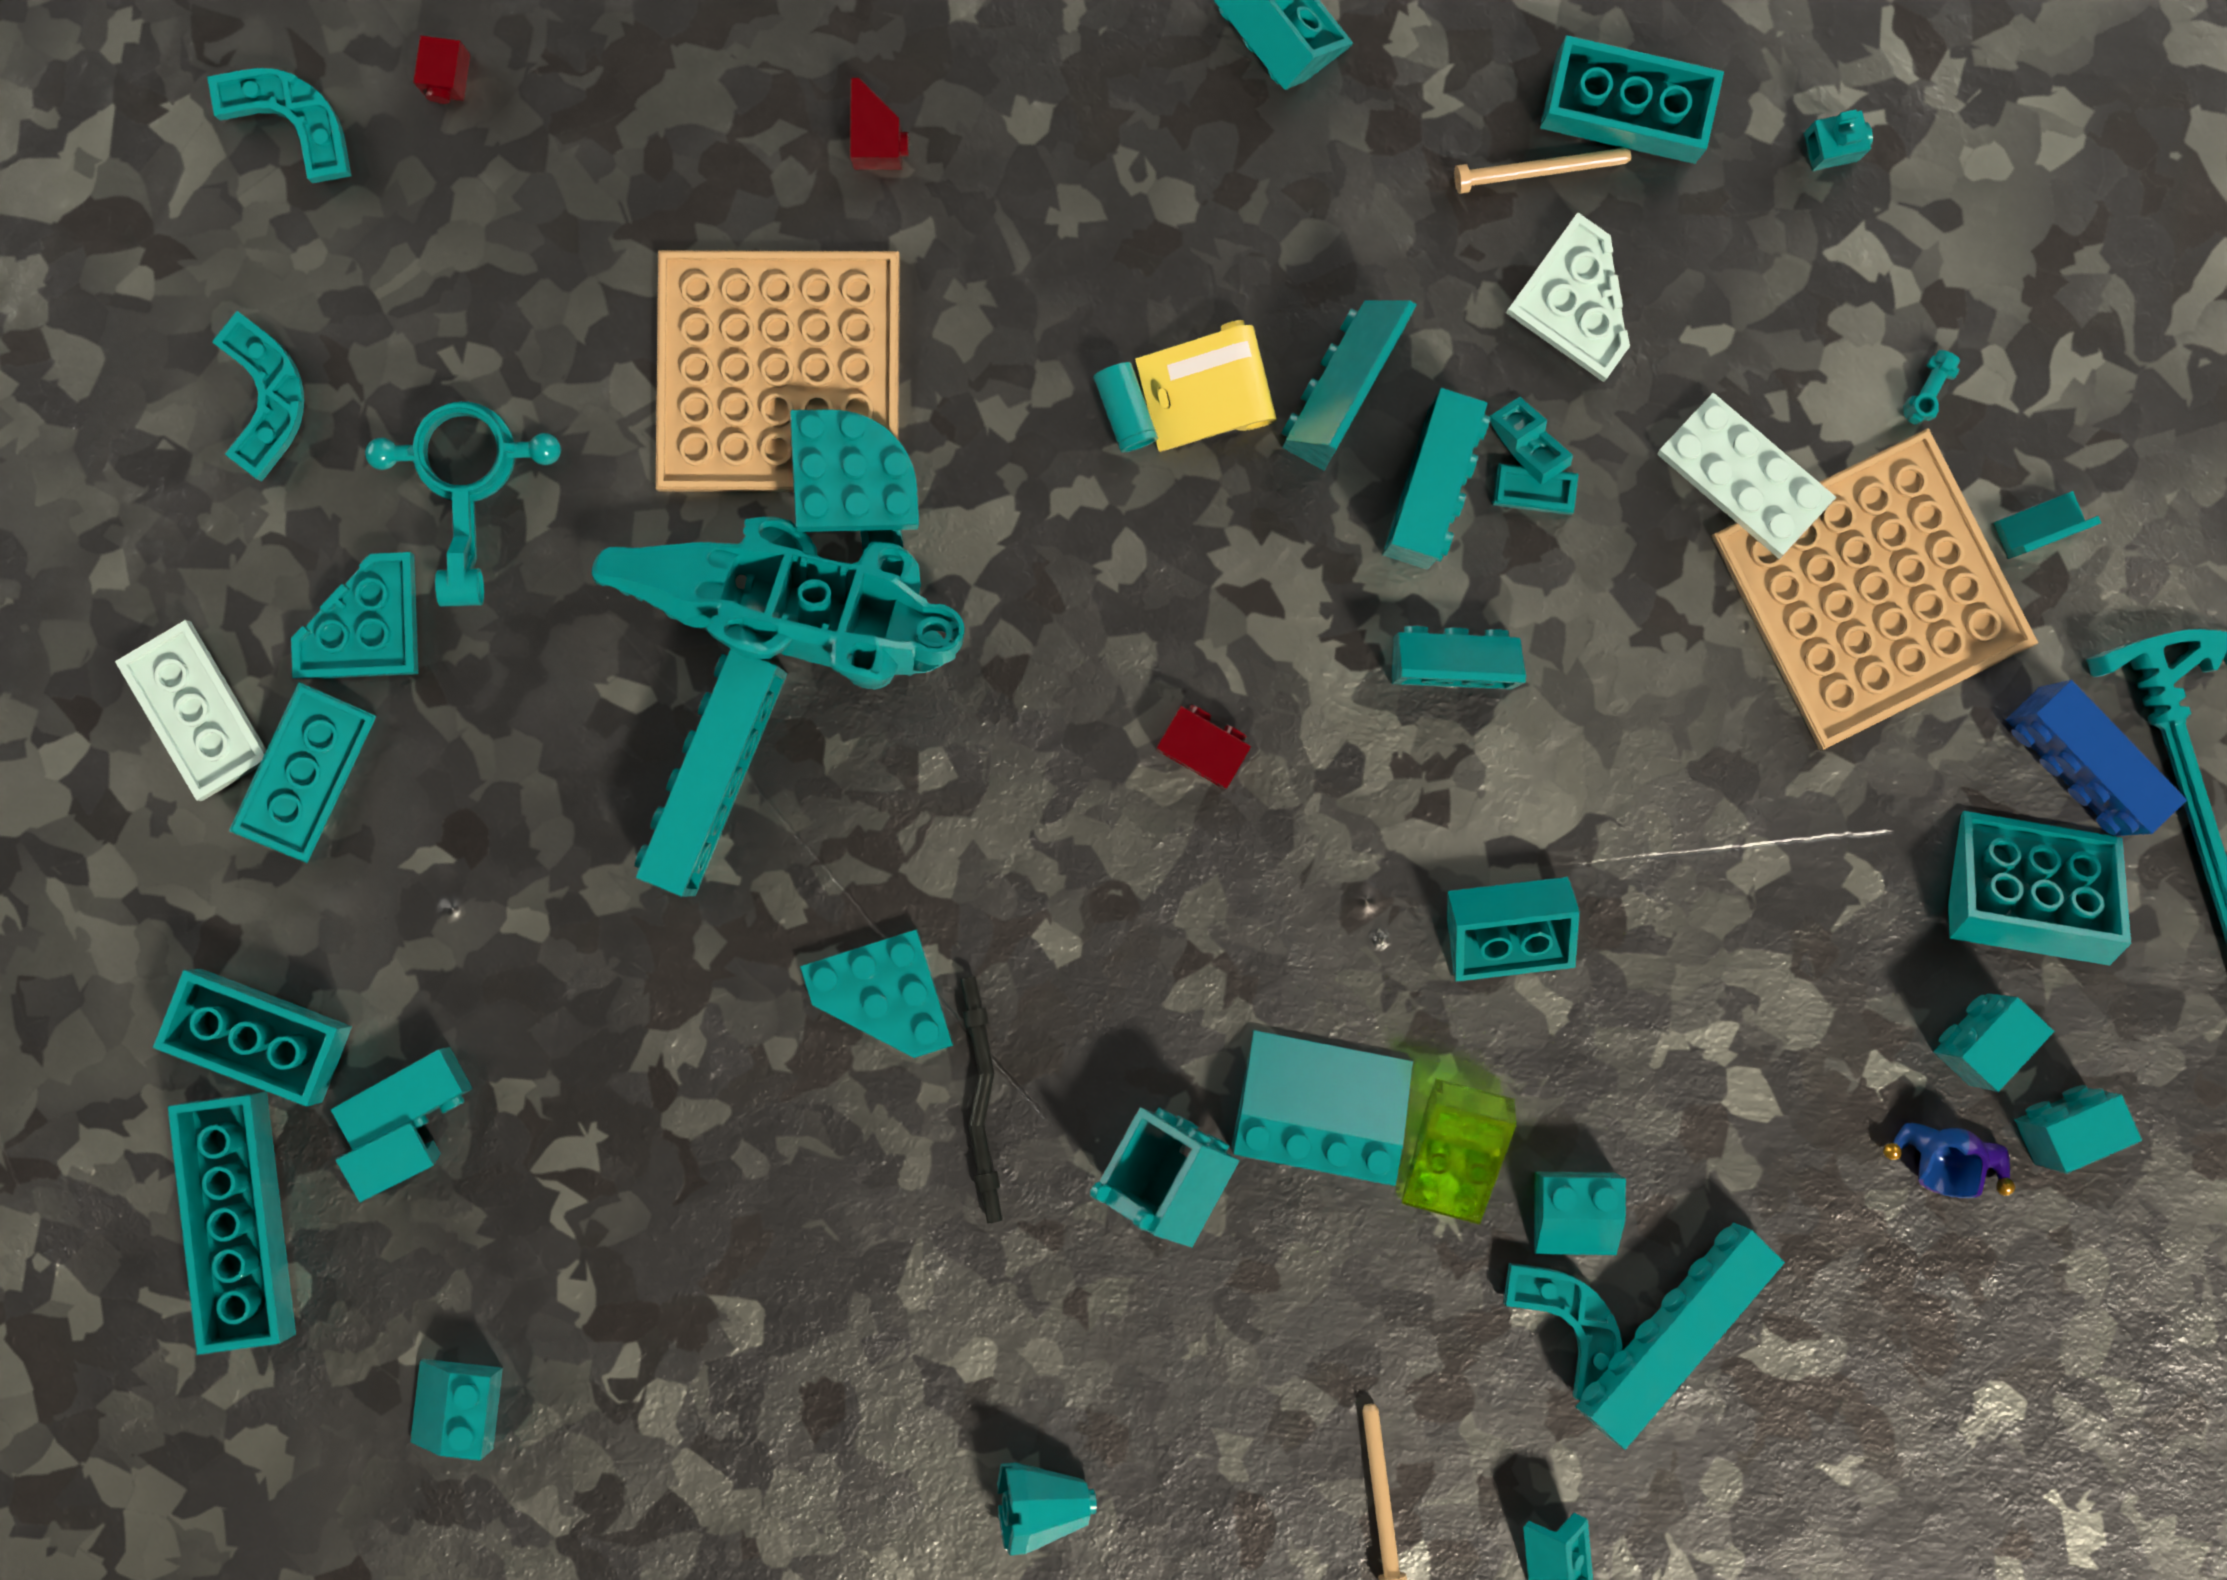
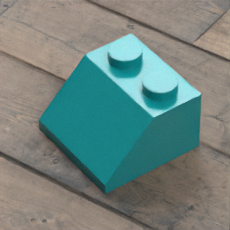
[1534,1171,1626,1255]
[410,1359,503,1461]

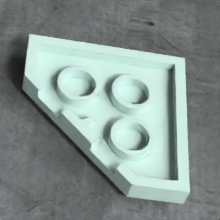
[1506,212,1630,382]

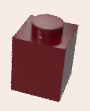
[413,35,471,104]

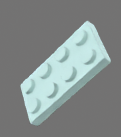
[1657,393,1836,559]
[115,620,266,801]

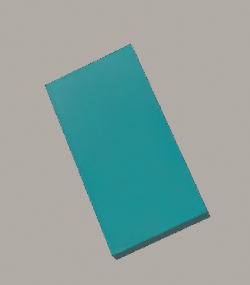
[229,682,376,863]

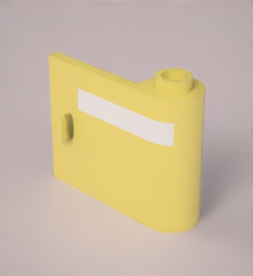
[1135,320,1277,452]

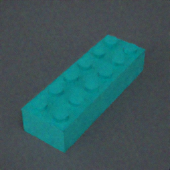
[634,648,788,897]
[168,1091,296,1355]

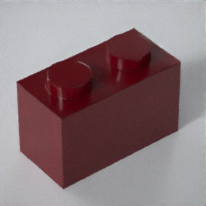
[1156,704,1251,790]

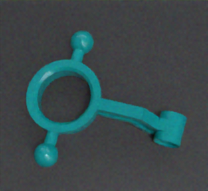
[365,401,561,607]

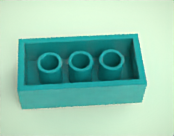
[1540,35,1724,164]
[1382,388,1491,570]
[153,969,352,1107]

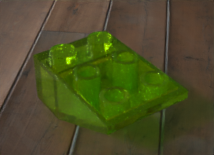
[1402,1078,1517,1225]

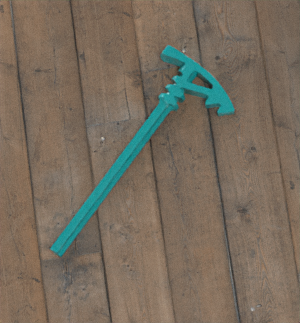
[2086,629,2227,943]

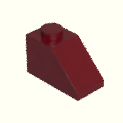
[850,78,909,170]

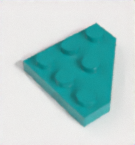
[291,552,419,680]
[800,929,954,1058]

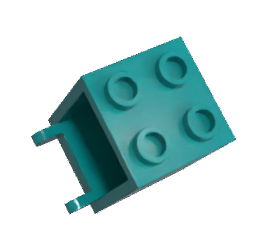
[1090,1107,1240,1247]

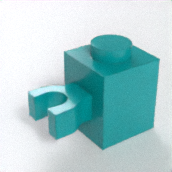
[1804,109,1873,171]

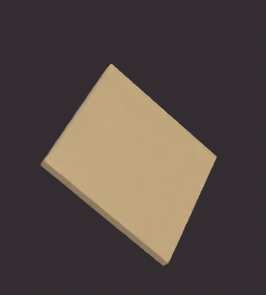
[656,250,900,492]
[1711,428,2038,750]

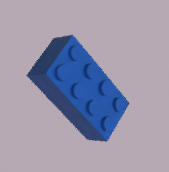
[2005,680,2187,836]

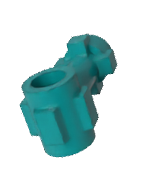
[1903,350,1960,425]

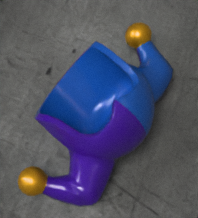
[1883,1122,2015,1198]

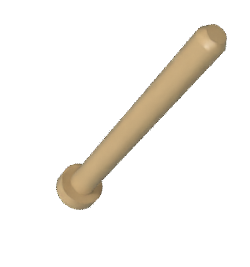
[1454,148,1631,194]
[1362,1403,1407,1580]

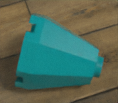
[997,1462,1097,1556]

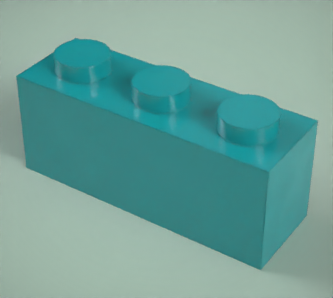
[331,1047,473,1150]

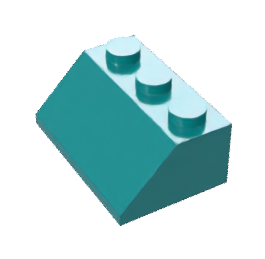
[1214,0,1353,90]
[1392,626,1526,690]
[1447,877,1580,982]

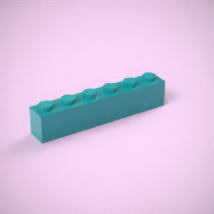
[1576,1222,1785,1450]

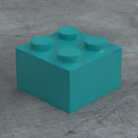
[1933,993,2055,1092]
[2015,1085,2142,1174]

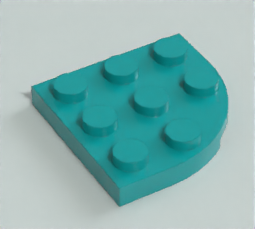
[790,410,919,532]

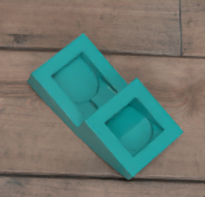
[1490,397,1573,485]

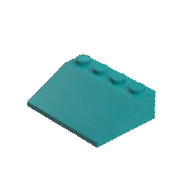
[1281,300,1417,471]
[1948,811,2131,966]
[1231,1030,1413,1186]

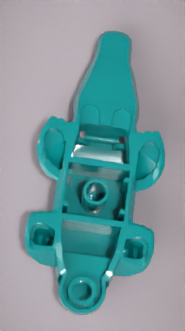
[592,516,965,690]

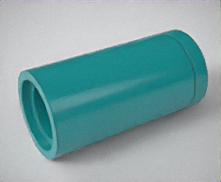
[1093,362,1158,453]

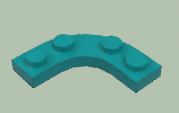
[207,68,352,184]
[212,311,304,481]
[1503,1263,1622,1400]

